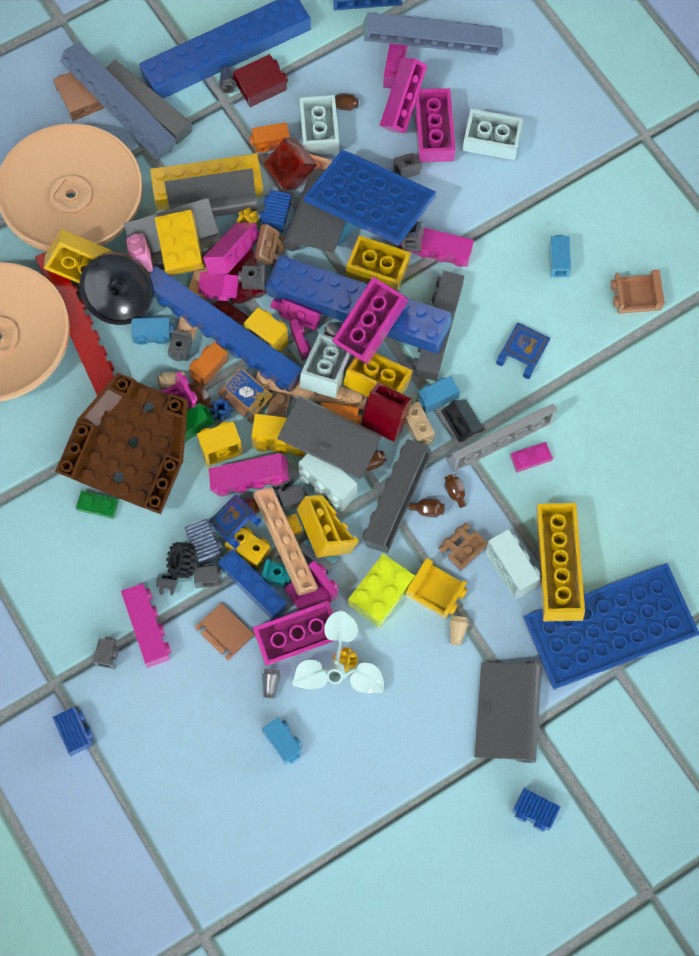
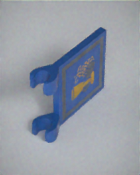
[496,322,551,379]
[209,494,263,549]

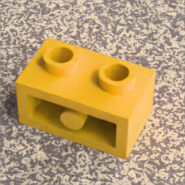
[225,527,271,570]

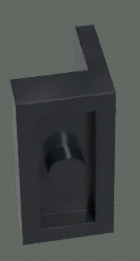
[441,399,484,442]

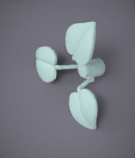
[292,610,384,693]

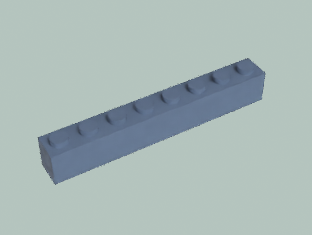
[363,12,503,56]
[60,42,176,160]

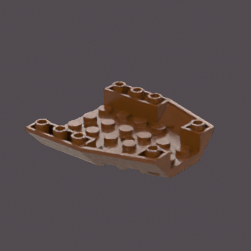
[55,373,188,515]

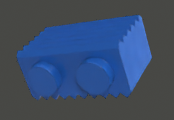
[259,190,292,233]
[52,707,94,756]
[512,788,561,832]

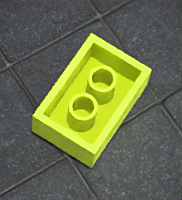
[348,554,415,628]

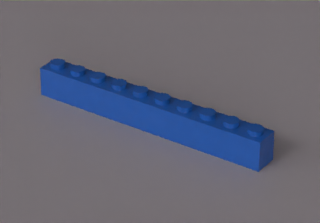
[149,266,303,392]

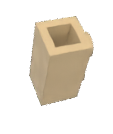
[405,402,435,445]

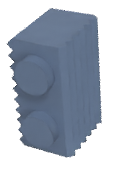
[184,519,223,566]

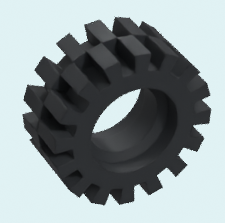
[166,542,198,578]

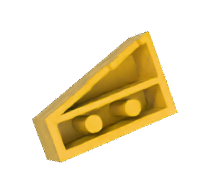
[297,494,359,558]

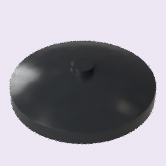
[79,252,154,325]

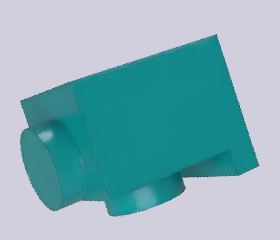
[261,559,291,588]

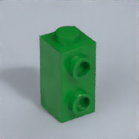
[185,403,215,442]

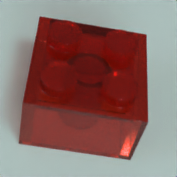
[263,138,317,190]

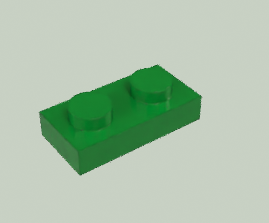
[76,490,119,519]

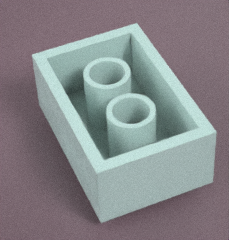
[299,95,339,155]
[463,109,523,160]
[300,333,353,398]
[299,454,357,512]
[485,529,540,600]

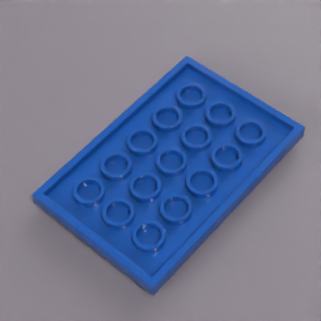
[304,149,436,246]

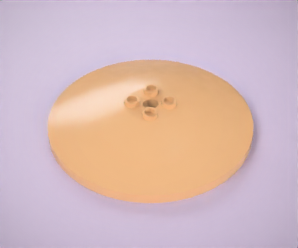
[0,124,142,252]
[0,262,70,401]

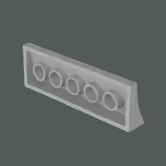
[445,404,557,473]

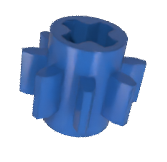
[209,398,233,422]

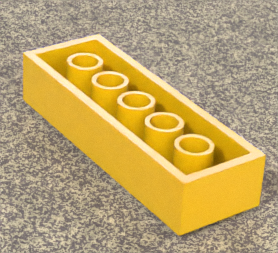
[150,153,264,211]
[536,503,585,621]

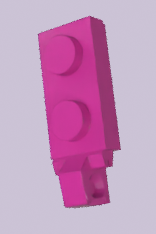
[270,298,322,330]

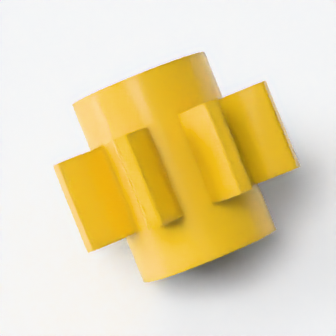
[236,207,260,228]
[333,647,358,672]

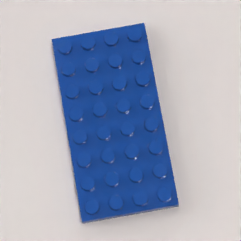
[523,563,699,690]

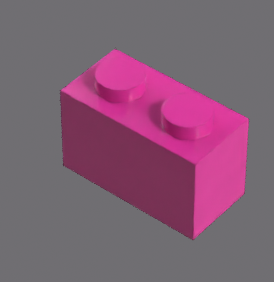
[198,271,239,301]

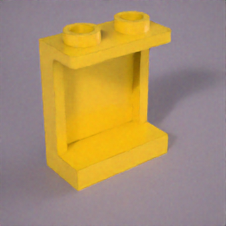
[406,558,468,619]

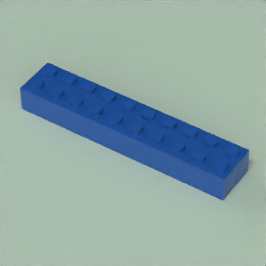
[139,0,311,99]
[265,255,452,354]

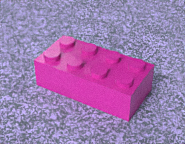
[414,88,455,163]
[332,277,408,365]
[252,601,334,666]

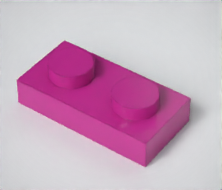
[290,319,311,361]
[510,442,553,473]

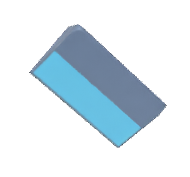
[299,538,340,574]

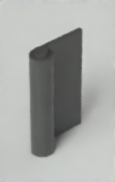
[164,168,258,217]
[283,169,346,253]
[123,198,221,273]
[277,396,382,479]
[474,661,542,763]

